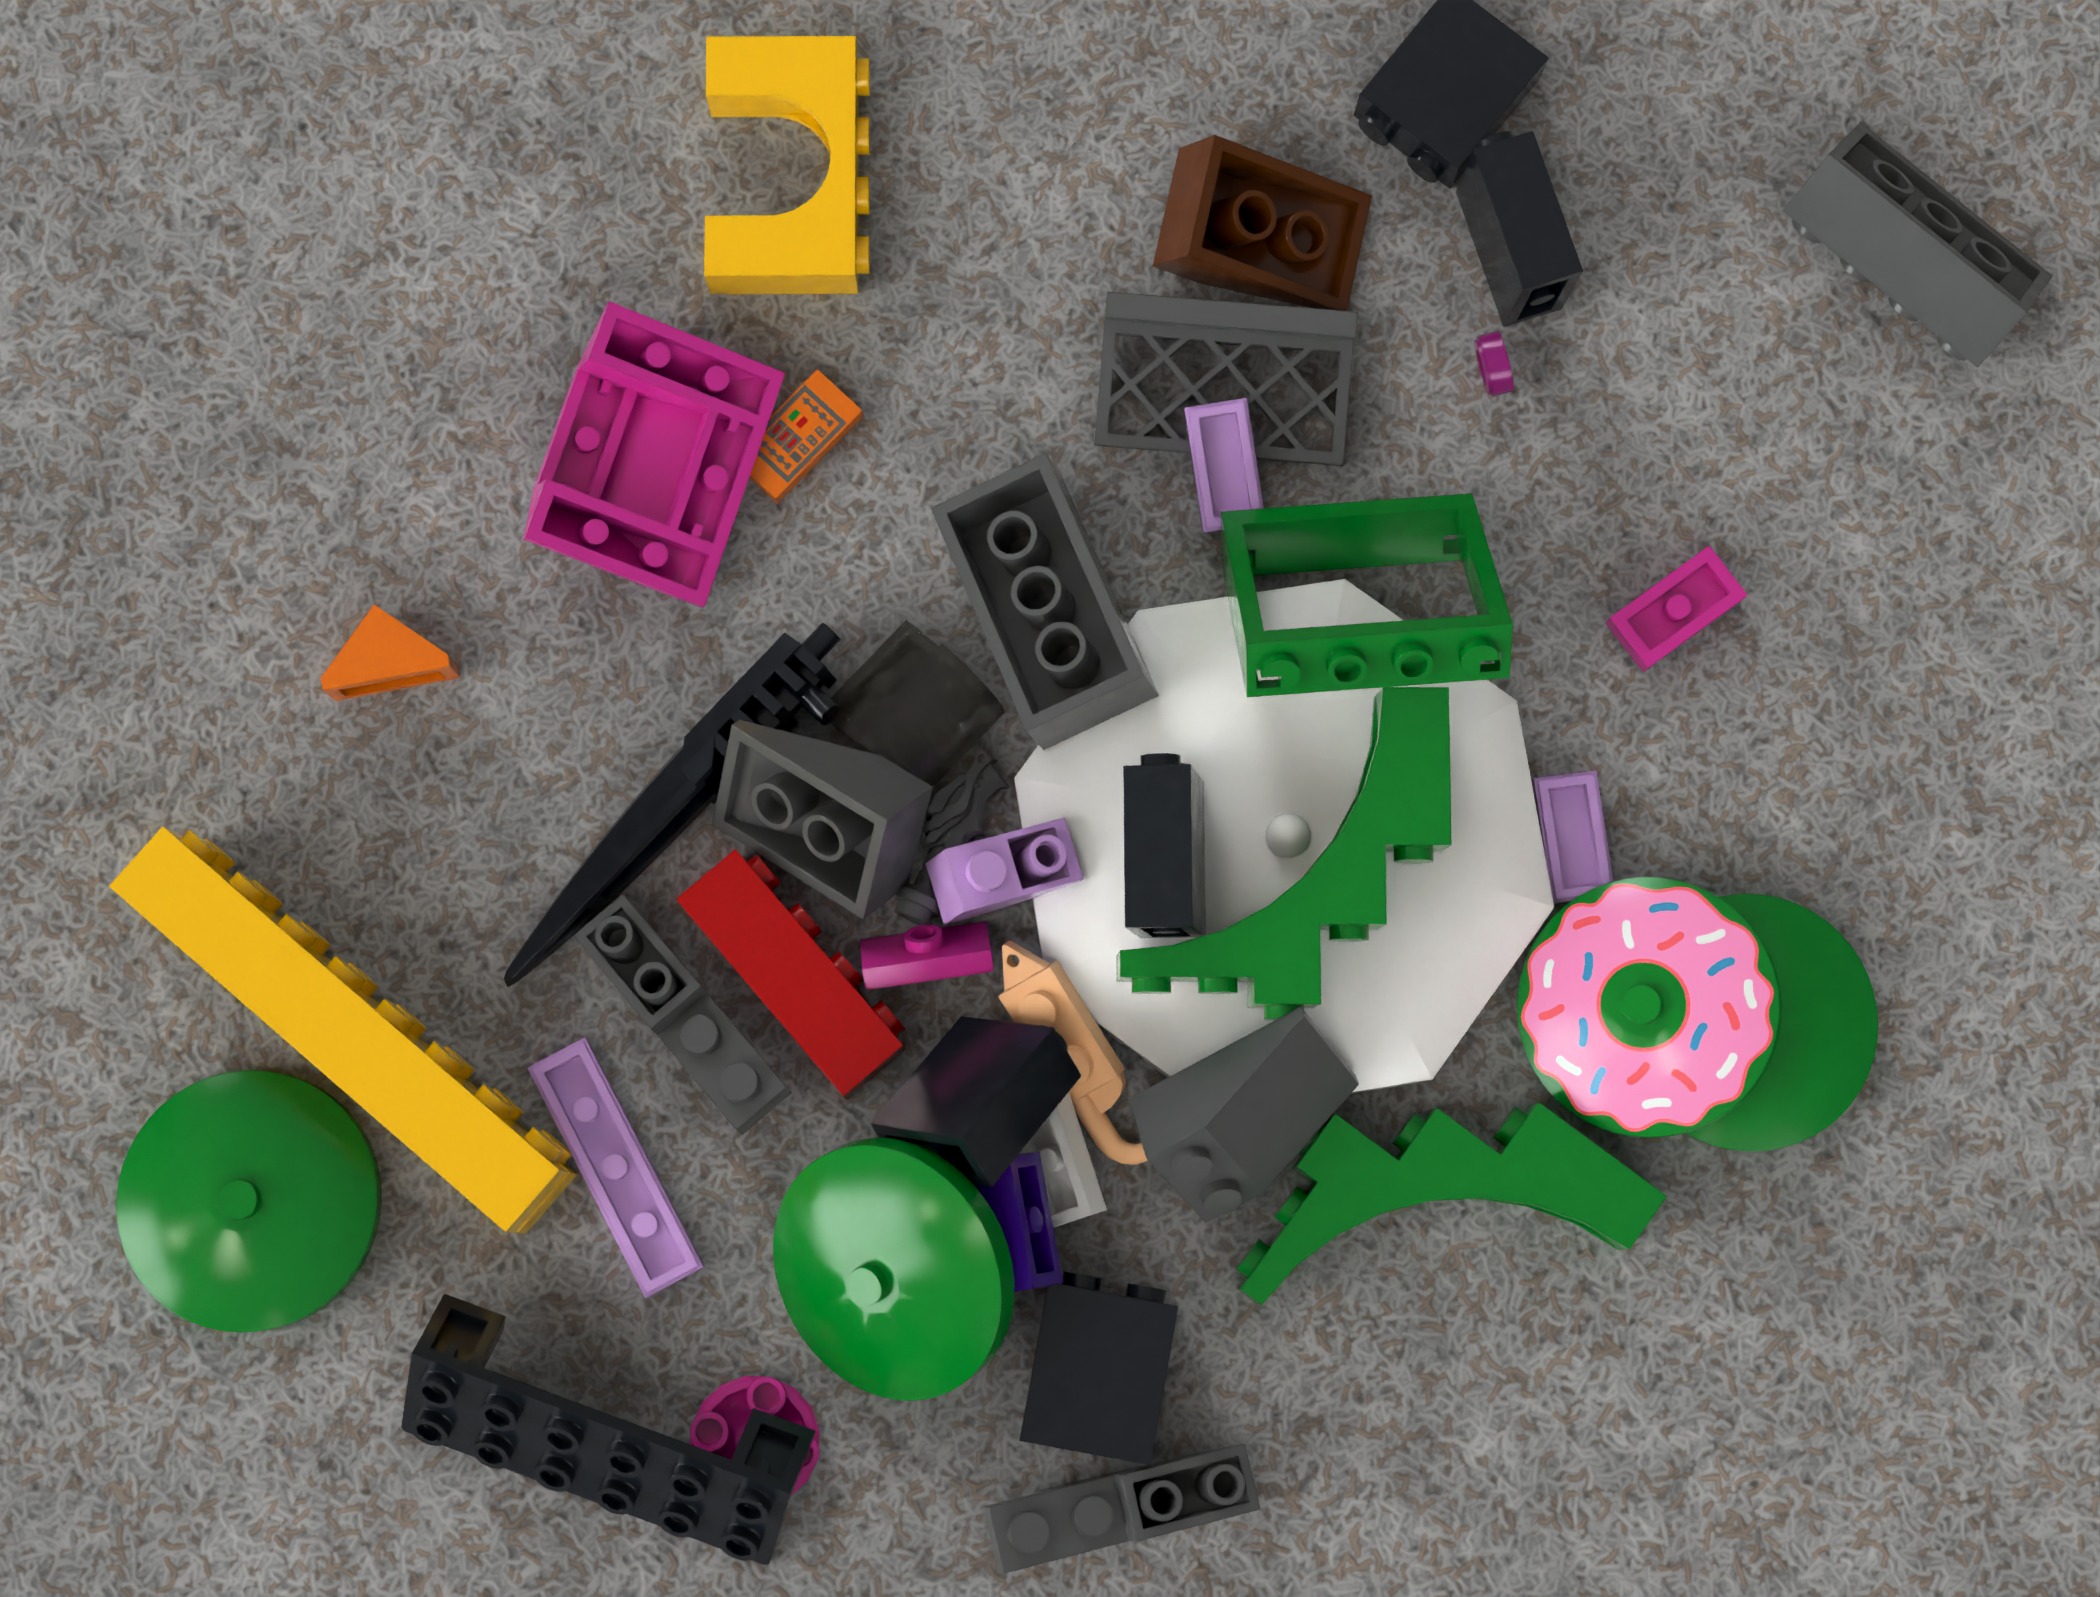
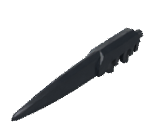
[504,622,841,987]

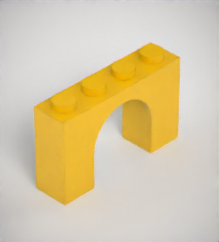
[704,36,870,294]

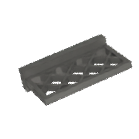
[1094,291,1358,466]

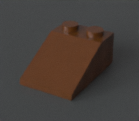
[1153,135,1372,311]

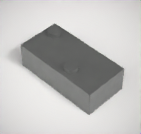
[931,453,1159,750]

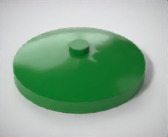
[1684,894,1878,1152]
[116,1070,382,1333]
[773,1138,1014,1401]

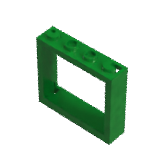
[1221,493,1513,697]

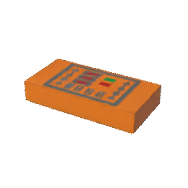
[749,369,863,504]

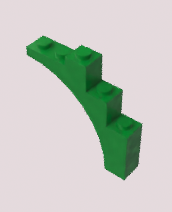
[1116,687,1452,1021]
[1236,1102,1667,1305]

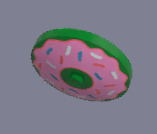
[1517,877,1782,1138]

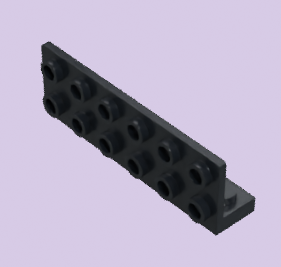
[401,1294,815,1565]

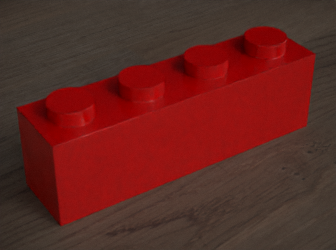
[676,849,906,1100]

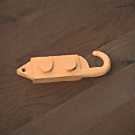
[998,940,1148,1165]

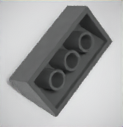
[1783,122,2052,368]

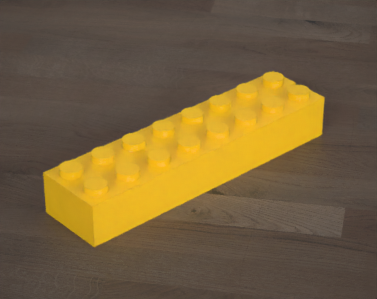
[109,826,577,1234]

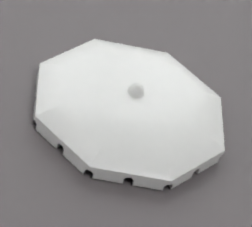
[1014,579,1554,1094]

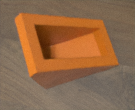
[321,604,460,701]

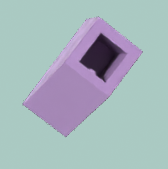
[925,817,1084,925]

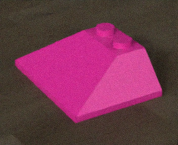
[523,301,785,608]

